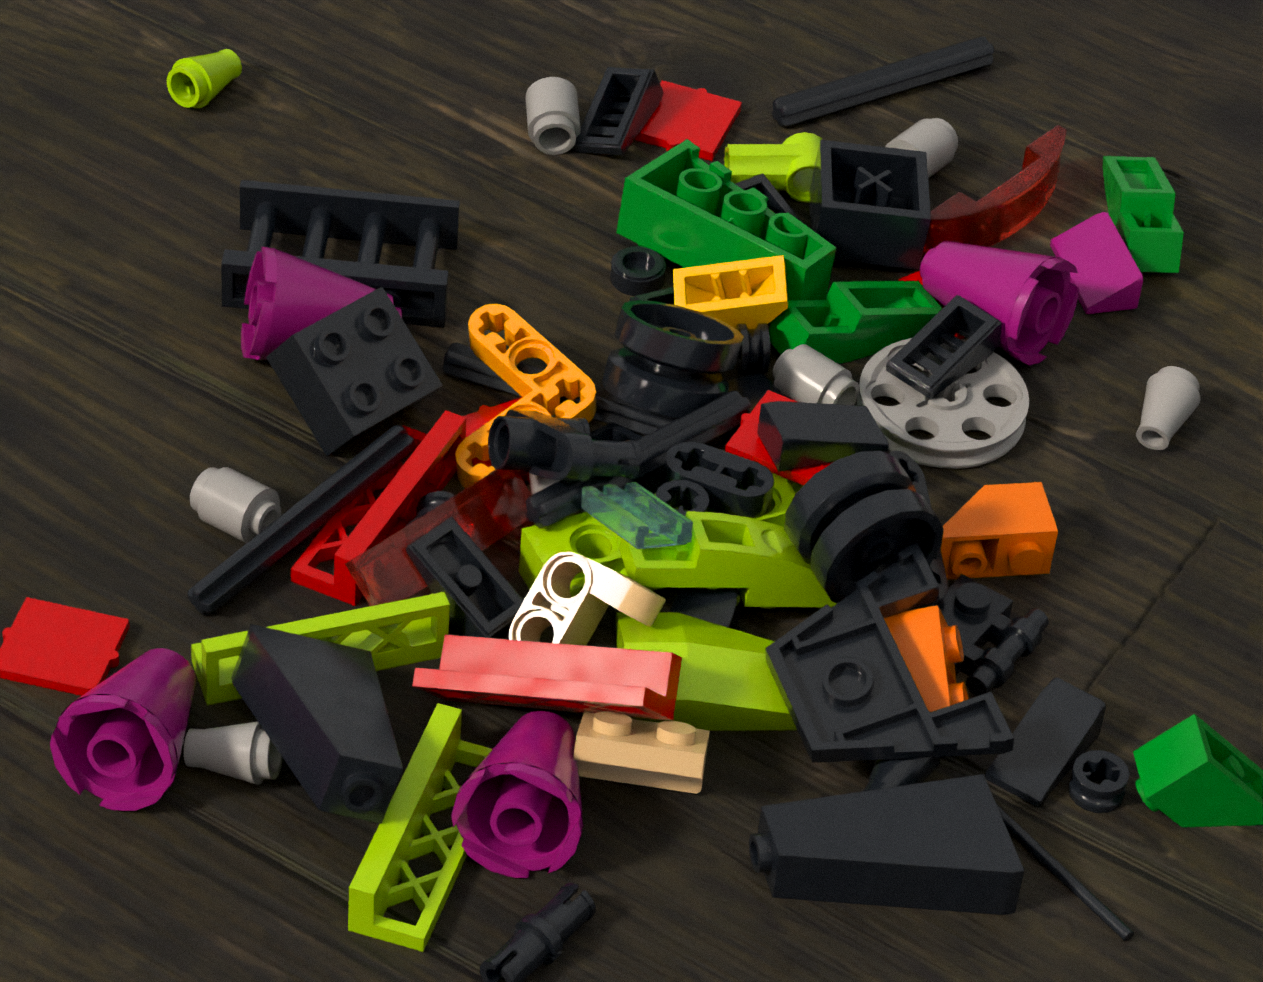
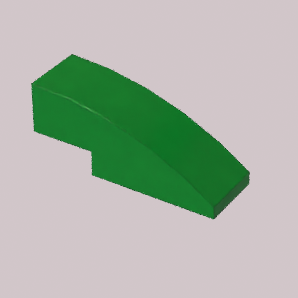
[1102,156,1184,273]
[768,281,943,364]

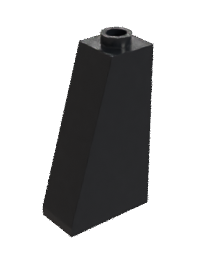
[231,624,403,824]
[749,774,1024,915]

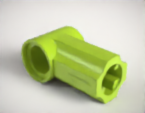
[724,132,822,203]

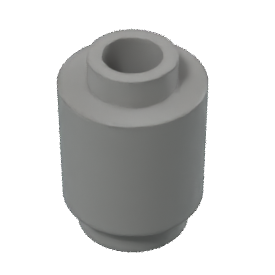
[525,77,581,155]
[885,118,958,179]
[773,344,859,405]
[190,467,281,543]

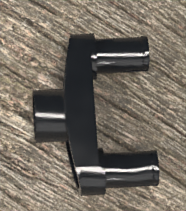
[488,410,641,481]

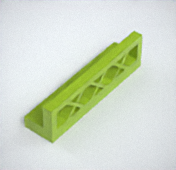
[191,592,450,705]
[348,703,493,952]

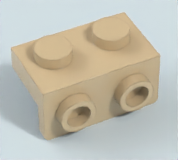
[573,711,710,794]

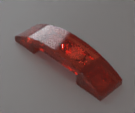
[922,125,1066,259]
[345,468,531,606]

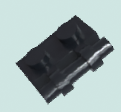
[932,574,1049,696]

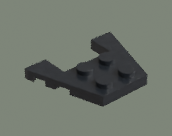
[765,543,1014,763]

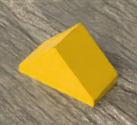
[673,255,788,330]

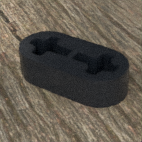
[663,442,774,518]

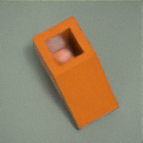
[940,482,1058,580]
[884,605,969,712]

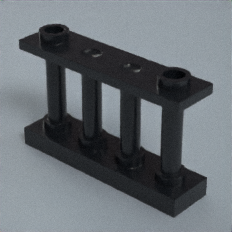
[221,180,460,328]

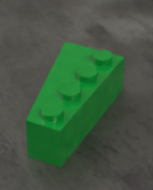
[616,139,836,300]

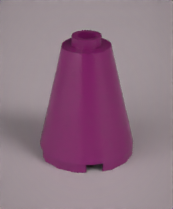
[920,241,1079,365]
[241,247,402,361]
[50,648,196,811]
[451,711,583,878]

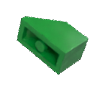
[1133,714,1263,828]

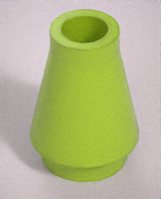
[167,49,242,108]

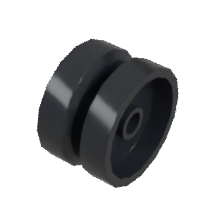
[601,300,744,418]
[784,451,944,603]

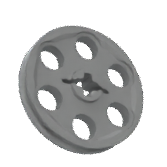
[857,338,1029,469]

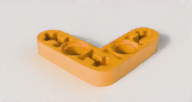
[455,304,596,493]

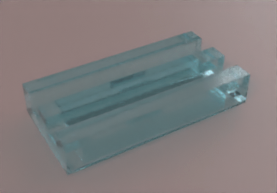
[581,482,693,549]

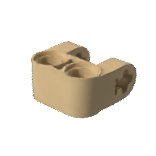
[509,551,666,646]

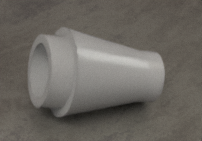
[1136,366,1201,450]
[184,721,283,785]

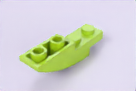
[619,511,837,609]

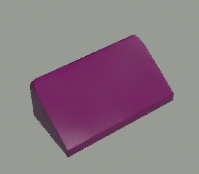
[1050,212,1143,314]

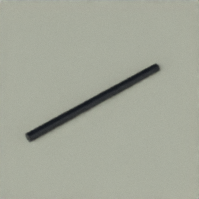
[996,804,1134,942]

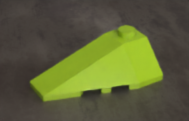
[616,612,797,731]

